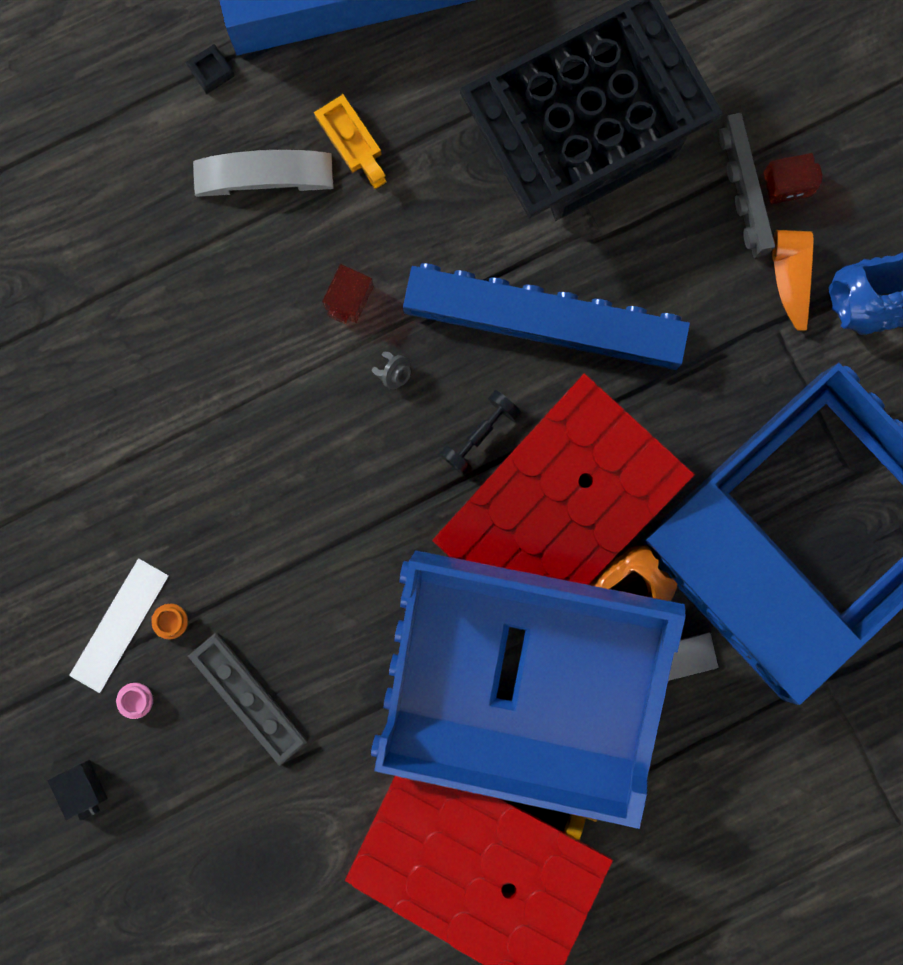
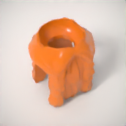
[588,544,677,601]

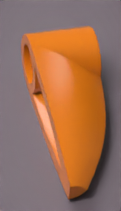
[772,230,813,331]

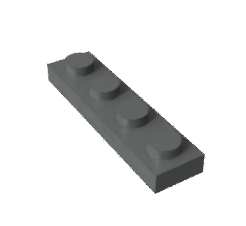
[718,113,775,258]

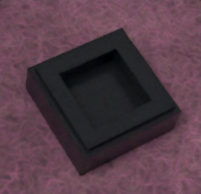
[186,44,235,94]

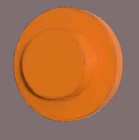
[152,604,188,639]

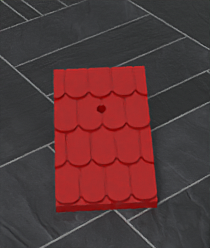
[432,373,695,585]
[345,776,613,965]

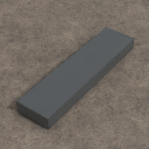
[188,633,308,766]

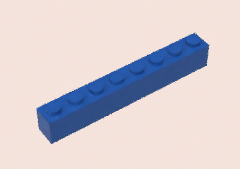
[403,263,690,370]

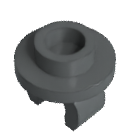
[372,351,411,389]

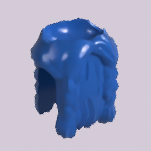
[828,252,903,335]

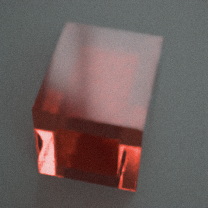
[763,153,822,204]
[322,264,374,324]

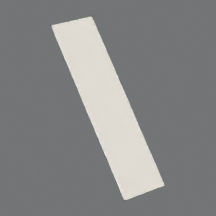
[69,558,168,693]

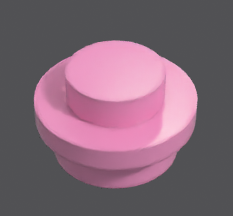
[116,683,153,719]

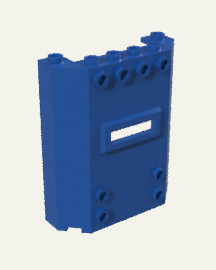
[371,550,686,829]

